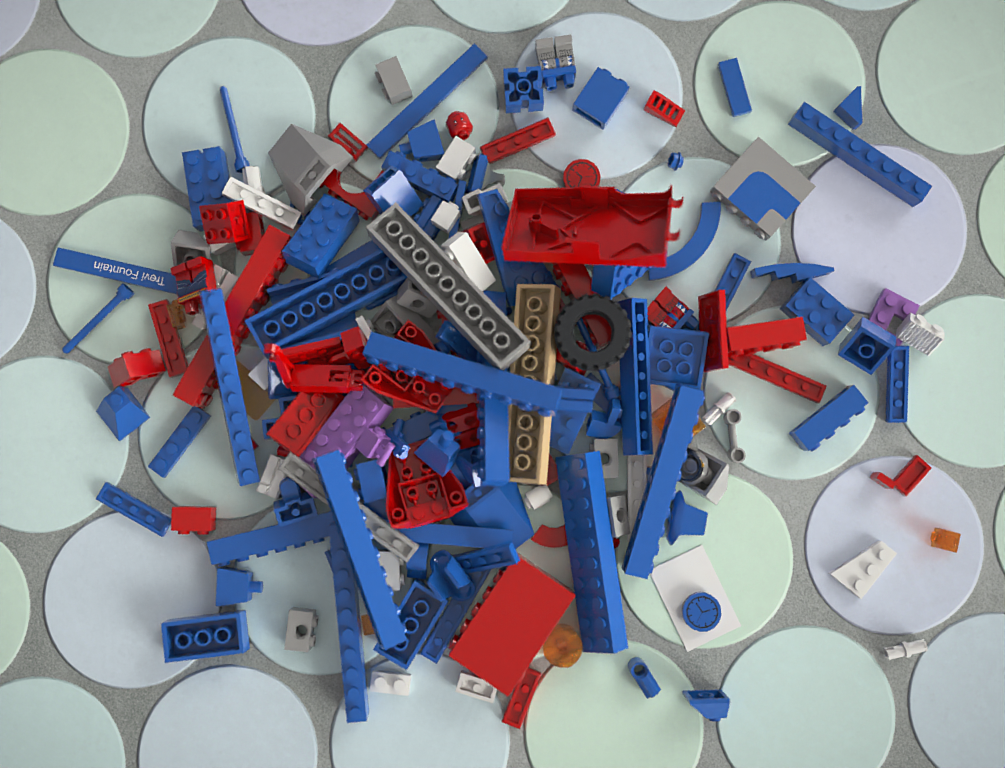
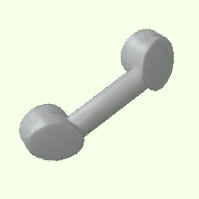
[723,409,746,463]

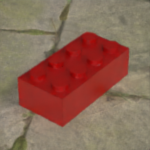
[727,317,807,358]

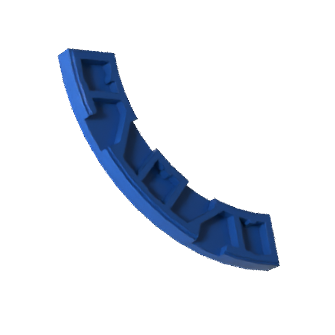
[648,202,721,281]

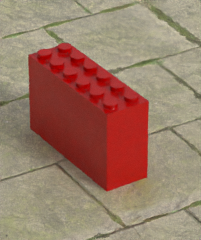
[448,552,576,697]

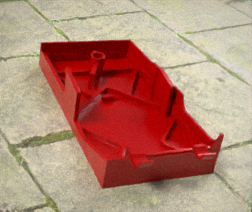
[502,185,684,267]

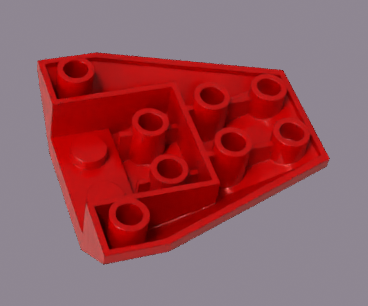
[360,319,455,414]
[386,439,469,529]

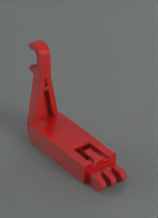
[263,344,366,393]

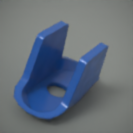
[666,490,708,546]
[427,550,475,602]

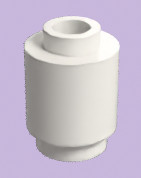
[523,484,553,510]

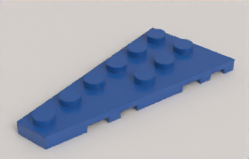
[477,189,562,307]

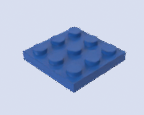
[648,325,709,390]

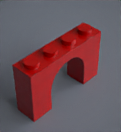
[319,138,384,221]

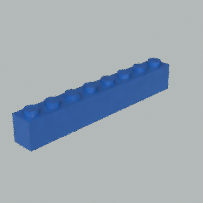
[788,102,932,207]
[617,298,653,456]

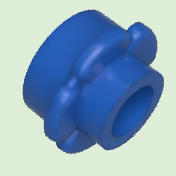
[668,152,684,171]

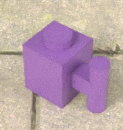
[355,426,395,466]

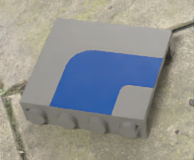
[710,136,816,240]

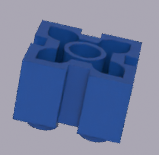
[503,66,544,114]

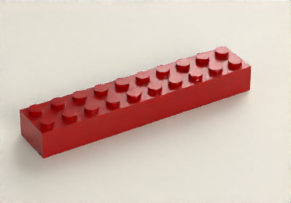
[172,224,292,408]

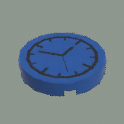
[682,592,722,632]

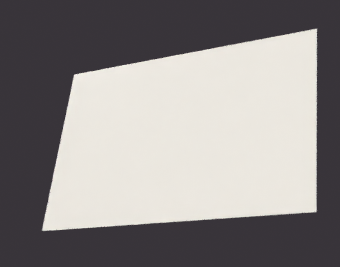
[651,545,741,652]

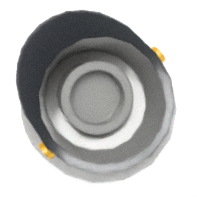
[680,447,708,485]

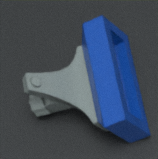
[466,154,505,194]

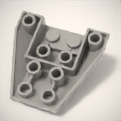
[268,124,353,215]

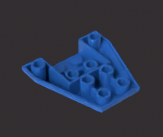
[449,481,535,549]

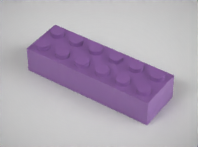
[299,384,394,498]

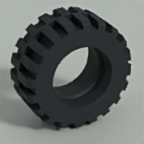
[554,293,632,371]

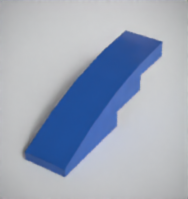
[750,263,835,284]

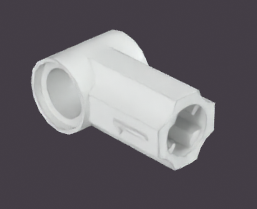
[242,166,265,194]

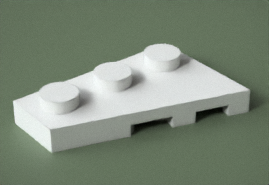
[829,541,897,599]

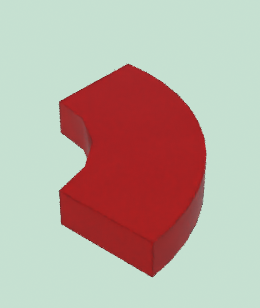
[531,524,568,548]

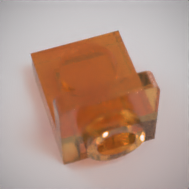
[166,299,186,330]
[930,528,961,553]

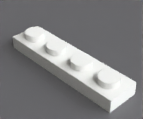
[222,177,301,231]

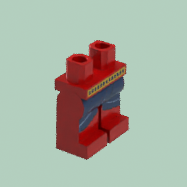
[170,256,216,315]

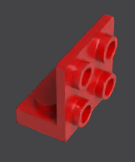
[199,200,251,244]

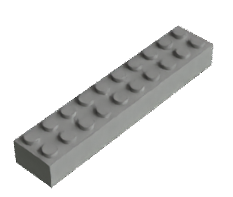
[366,203,530,371]

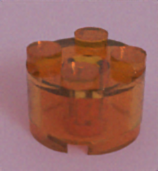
[542,624,582,668]

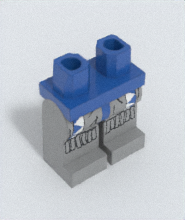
[535,34,576,91]

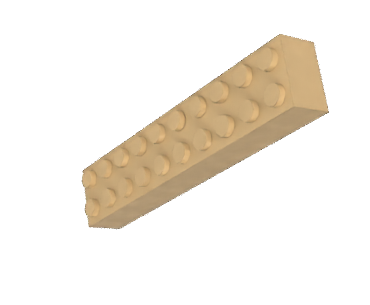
[508,284,561,484]

